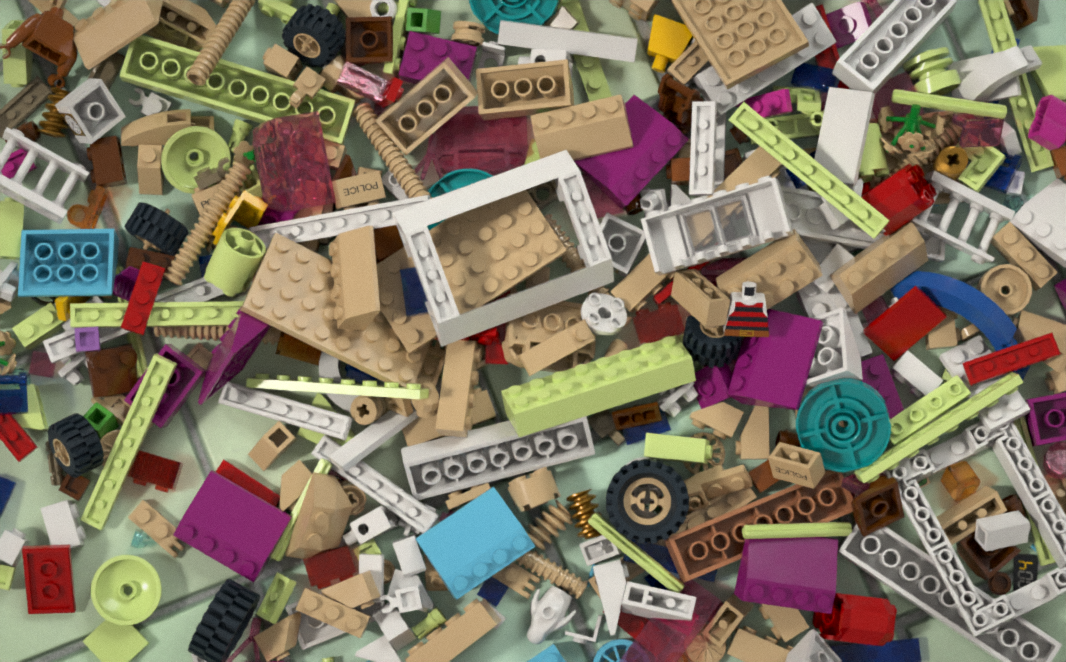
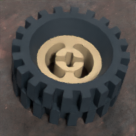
[606,459,689,544]
[188,578,260,662]

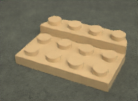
[502,293,596,373]

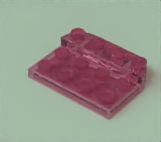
[435,106,528,176]
[253,111,336,212]

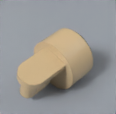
[319,55,369,104]

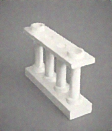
[689,101,726,199]
[0,127,89,225]
[909,171,1015,265]

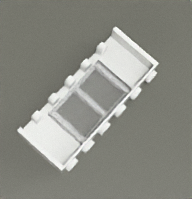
[641,176,794,276]

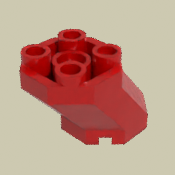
[861,163,937,236]
[813,593,897,646]

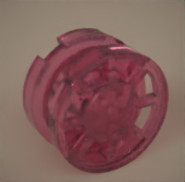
[1043,442,1066,479]

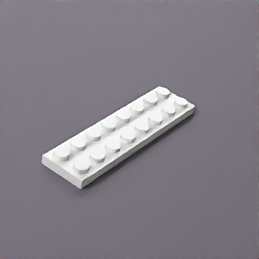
[781,186,946,262]

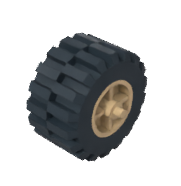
[282,4,346,68]
[124,202,189,256]
[683,315,743,368]
[48,413,104,478]

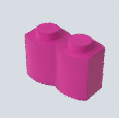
[1028,95,1066,151]

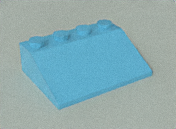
[18,229,119,297]
[415,487,535,599]

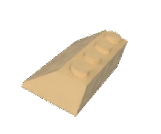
[73,0,163,70]
[476,59,574,120]
[530,95,634,161]
[829,222,928,314]
[329,225,380,331]

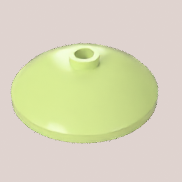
[161,126,231,194]
[91,555,162,626]

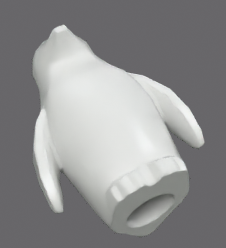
[527,586,576,644]

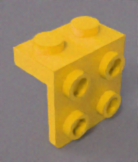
[212,190,268,245]

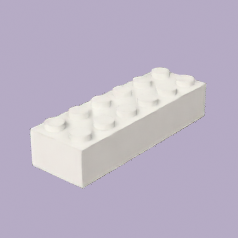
[832,0,958,94]
[692,3,836,117]

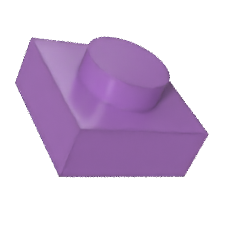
[74,327,100,352]

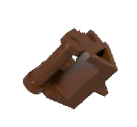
[658,73,704,134]

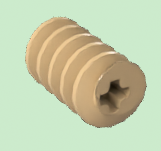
[350,395,389,425]
[526,499,573,550]

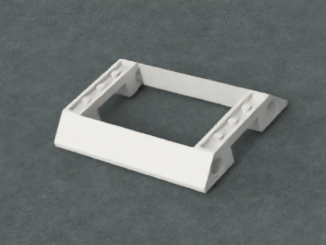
[392,150,614,347]
[884,421,1066,637]

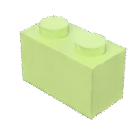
[12,302,65,350]

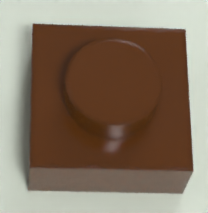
[58,474,91,501]

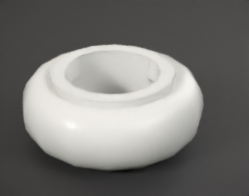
[370,0,397,20]

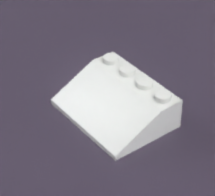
[1009,178,1066,268]
[802,307,863,400]

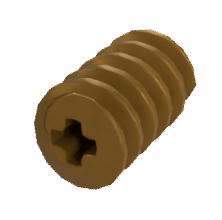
[36,87,70,138]
[933,146,968,180]
[566,489,602,541]

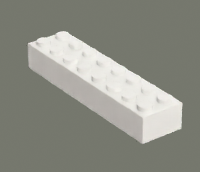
[401,416,595,500]

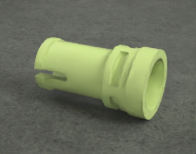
[228,119,252,153]
[412,606,447,640]

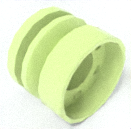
[902,47,961,96]

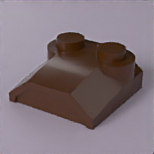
[346,16,393,67]
[85,343,137,398]
[851,475,905,537]
[956,531,1021,581]

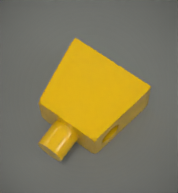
[647,14,693,73]

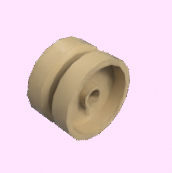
[976,264,1032,317]

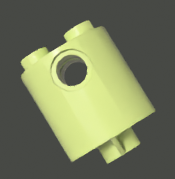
[858,123,890,183]
[204,228,266,297]

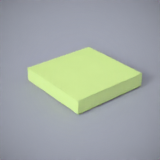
[83,620,149,662]

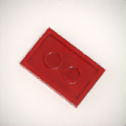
[863,286,947,361]
[22,544,76,614]

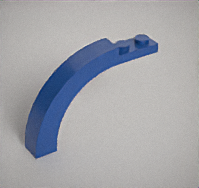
[890,271,1030,381]

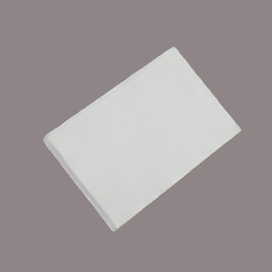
[948,51,1021,103]

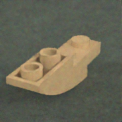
[121,109,214,146]
[658,464,753,513]

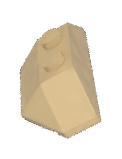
[145,0,216,51]
[285,472,353,560]

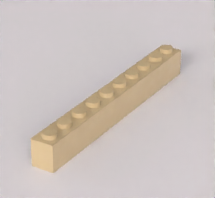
[610,129,784,313]

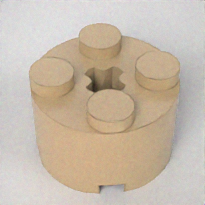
[508,467,561,514]

